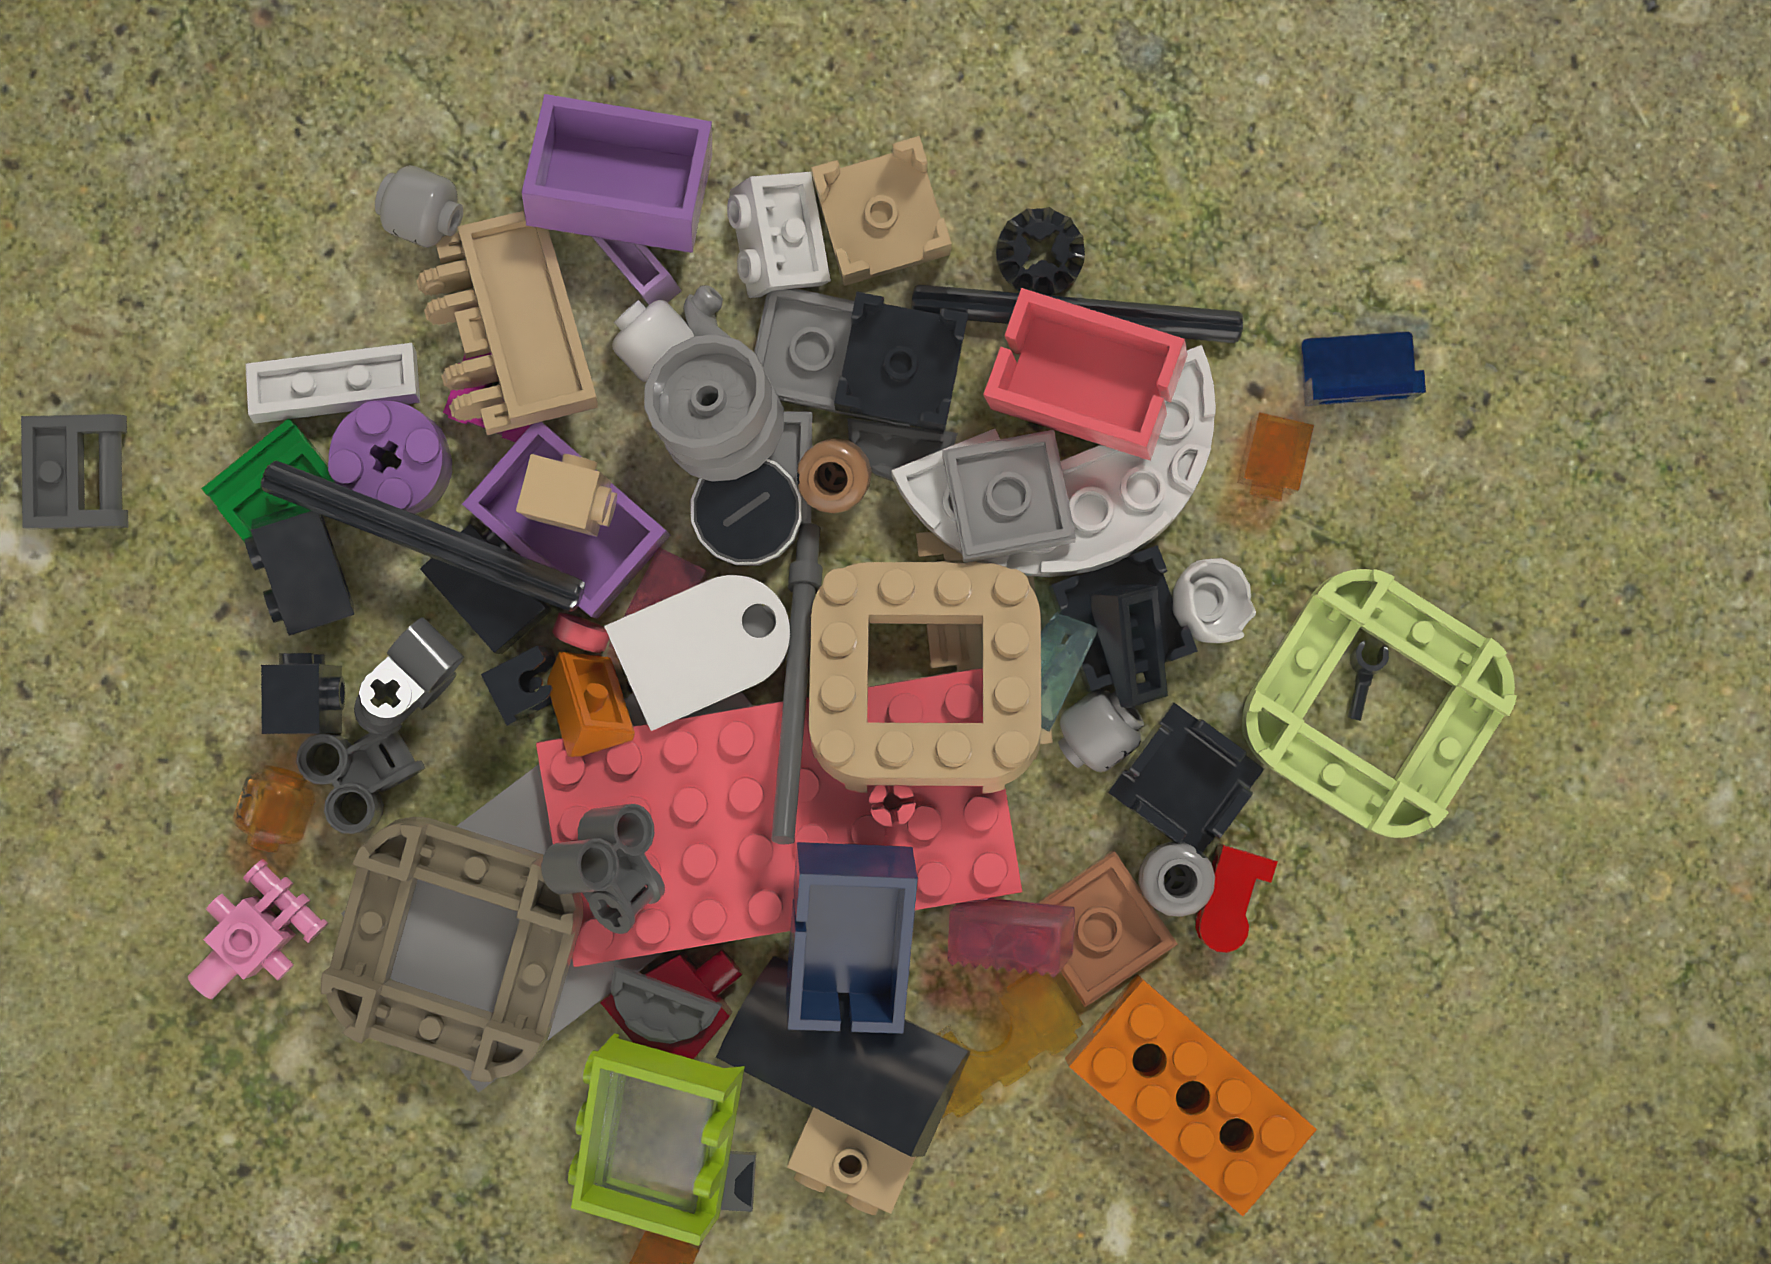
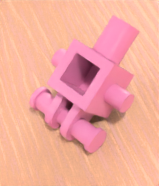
[188,859,328,999]

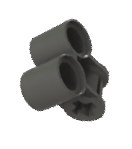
[354,617,464,734]
[296,724,426,834]
[541,804,665,934]

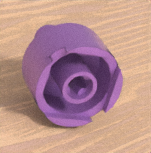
[328,400,452,514]

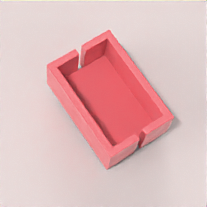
[983,288,1188,461]

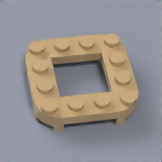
[809,562,1042,793]

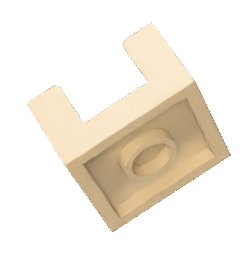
[811,136,952,286]

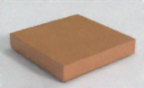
[1021,850,1178,1007]

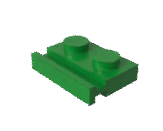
[201,418,335,543]

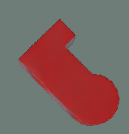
[1195,843,1278,953]

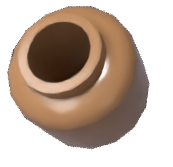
[796,438,872,514]

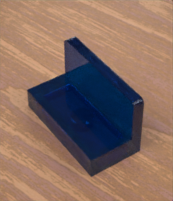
[1300,332,1426,406]

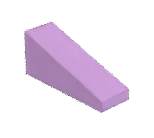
[591,236,681,305]

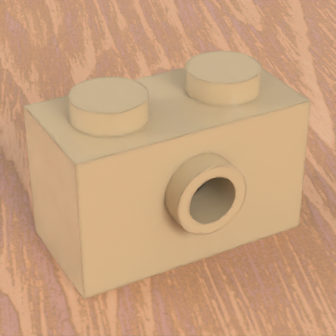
[516,454,617,537]
[787,1107,916,1215]

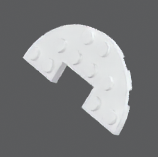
[891,345,1216,577]

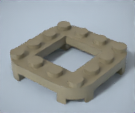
[321,817,583,1082]

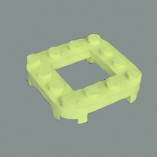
[1241,569,1517,838]

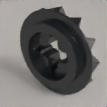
[996,207,1085,295]

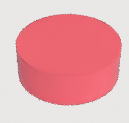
[552,613,609,653]

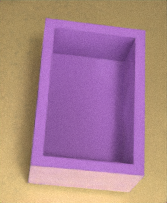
[522,94,712,253]
[462,422,671,619]

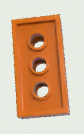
[1065,974,1317,1216]

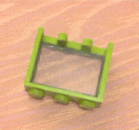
[568,1033,745,1246]

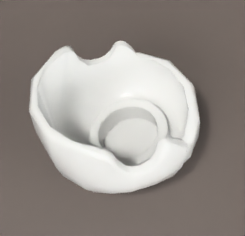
[1172,558,1256,643]

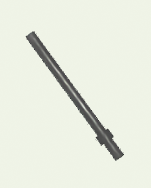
[771,523,823,845]

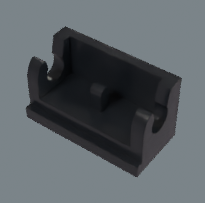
[481,645,556,726]

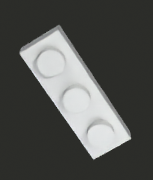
[246,343,420,424]

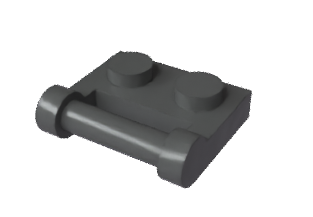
[21,414,129,530]

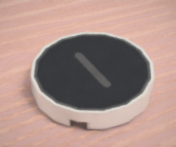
[691,459,802,566]

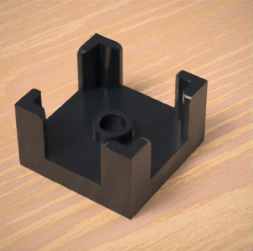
[834,291,968,432]
[1048,545,1198,692]

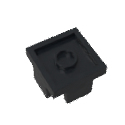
[1106,702,1264,852]

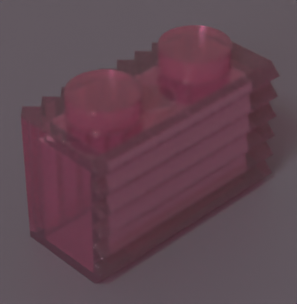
[947,898,1075,977]

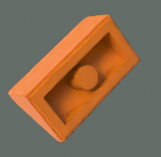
[547,652,635,757]

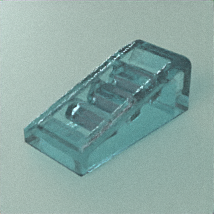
[1041,613,1097,732]

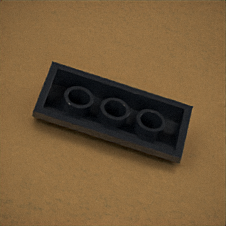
[715,956,971,1157]

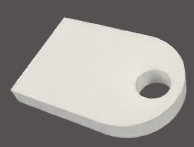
[604,575,790,731]

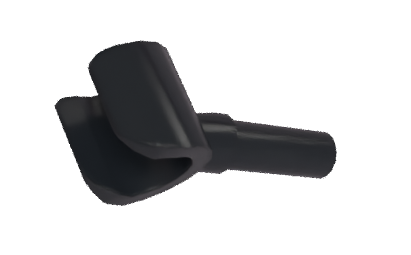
[1348,640,1389,721]

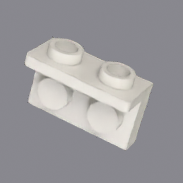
[727,172,831,298]

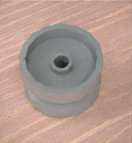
[644,334,784,481]

